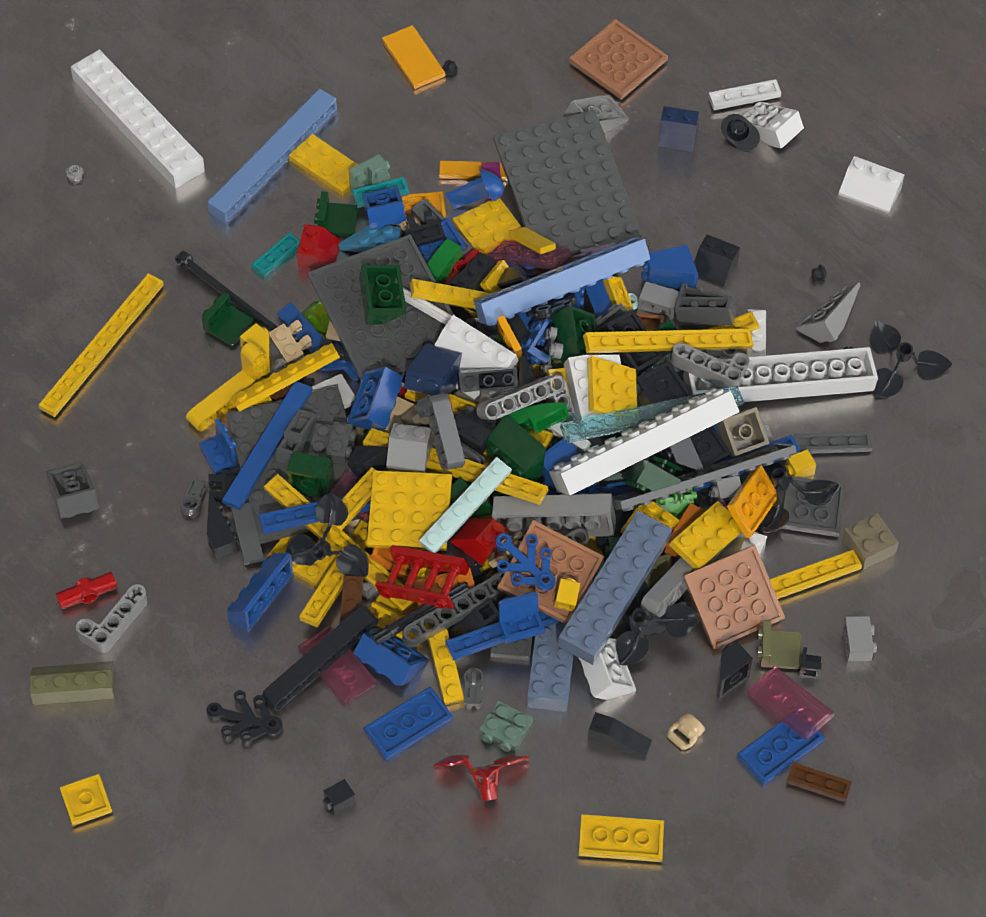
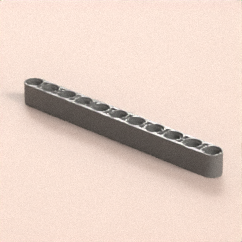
[402,528,589,647]

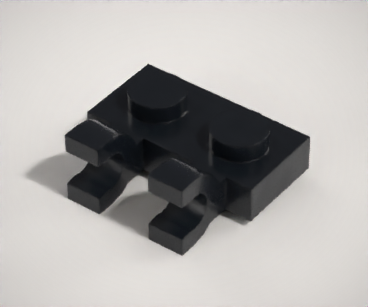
[405,210,445,247]
[208,469,241,507]

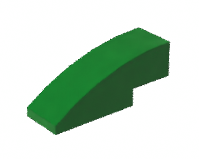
[427,239,462,284]
[508,402,569,434]

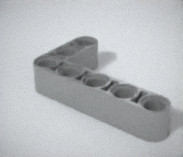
[476,375,577,429]

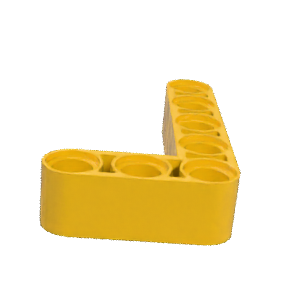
[186,342,268,432]

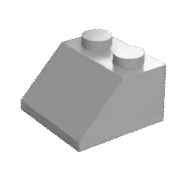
[386,423,434,473]

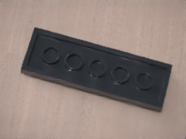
[636,361,731,468]

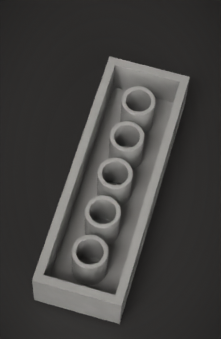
[492,493,616,538]

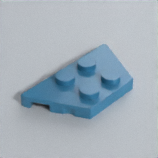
[338,225,402,252]

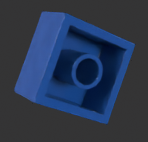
[362,186,406,229]

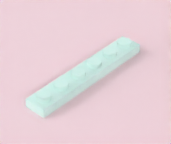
[419,457,512,553]

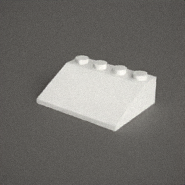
[435,315,518,403]
[564,355,635,437]

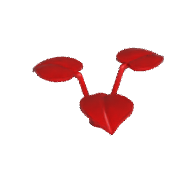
[434,755,529,801]

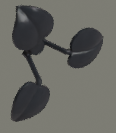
[870,320,952,398]
[759,463,839,533]
[285,493,369,577]
[616,581,699,666]

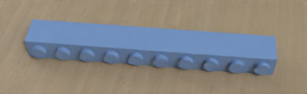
[207,89,337,224]
[474,236,650,326]

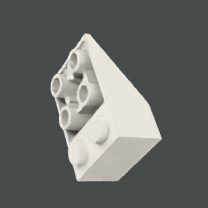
[743,101,804,148]

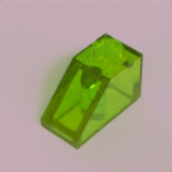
[301,301,332,341]

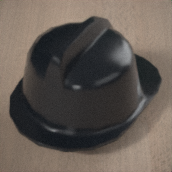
[721,114,760,151]

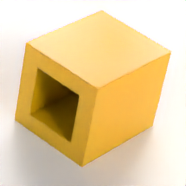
[785,449,817,478]
[553,578,581,612]

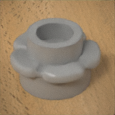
[66,165,84,181]

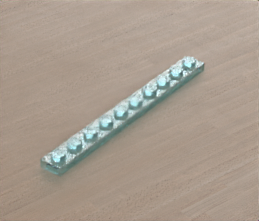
[560,386,744,444]

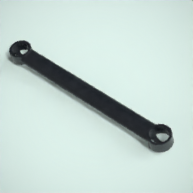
[175,251,300,343]

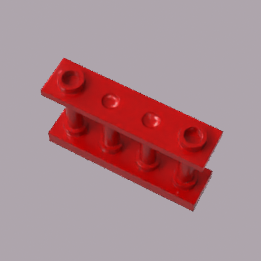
[375,545,469,609]

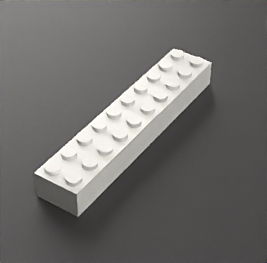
[70,49,205,189]
[683,347,878,403]
[549,388,739,495]

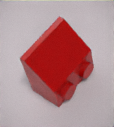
[297,224,341,269]
[451,519,509,565]

